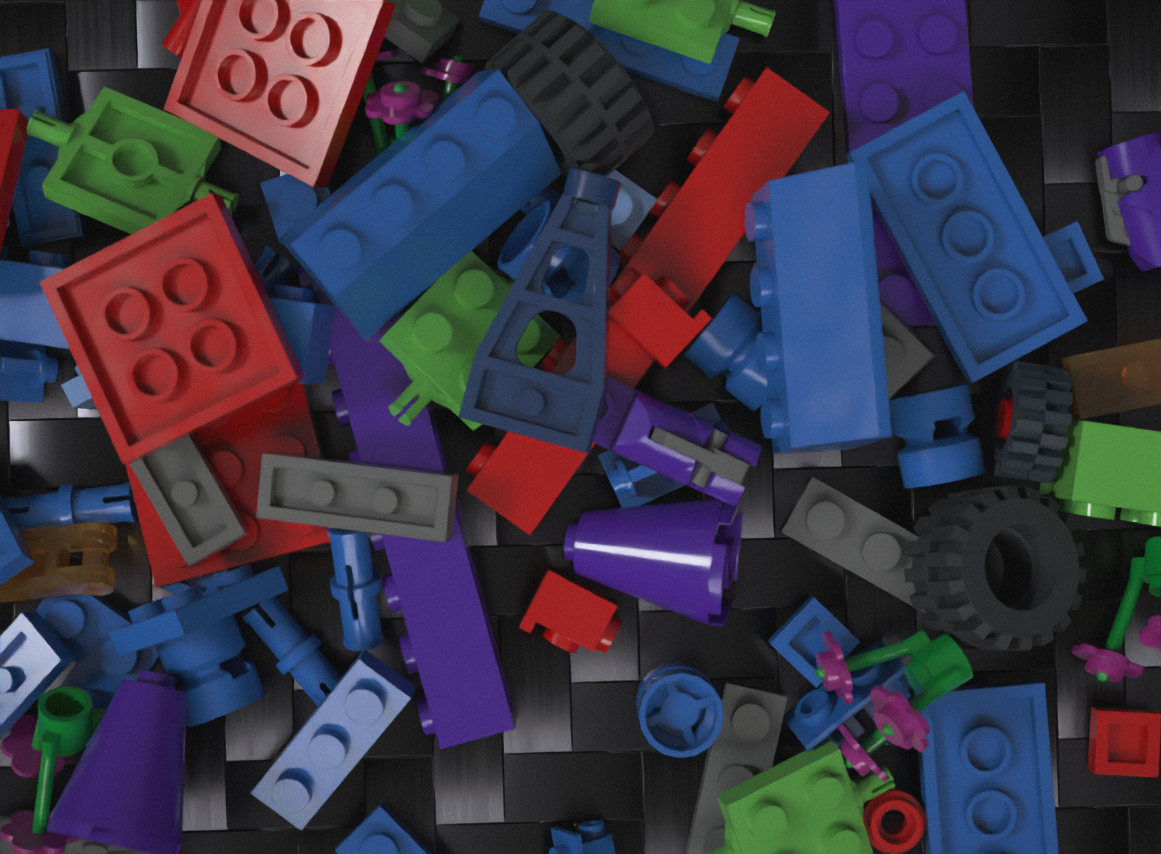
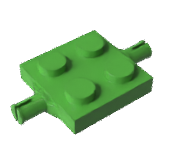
[589,0,776,64]
[26,86,239,234]
[379,250,561,431]
[708,739,895,854]

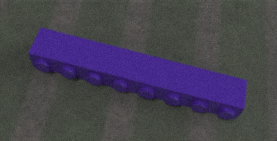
[298,267,517,749]

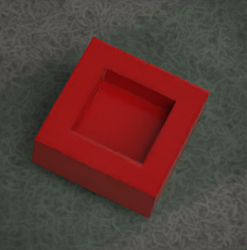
[1088,707,1161,777]

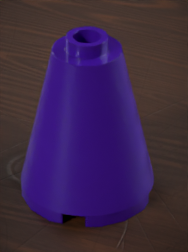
[564,499,743,628]
[47,670,187,854]

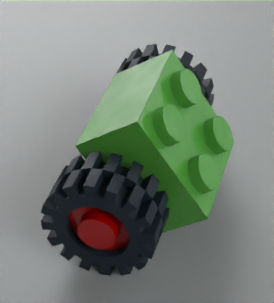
[989,361,1161,527]

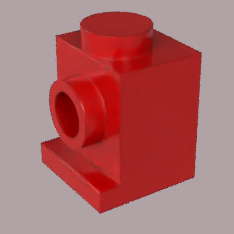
[608,267,712,369]
[519,566,622,654]

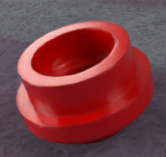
[863,789,926,854]

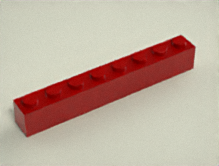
[465,67,830,535]

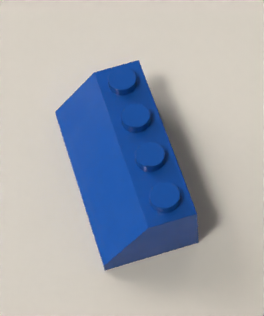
[279,69,562,341]
[744,162,892,454]

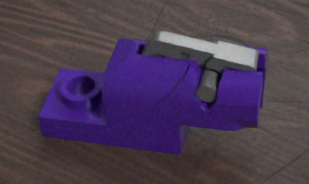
[1095,131,1161,271]
[593,377,762,506]

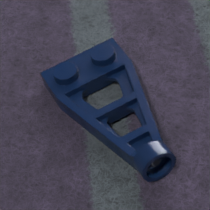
[458,169,621,453]

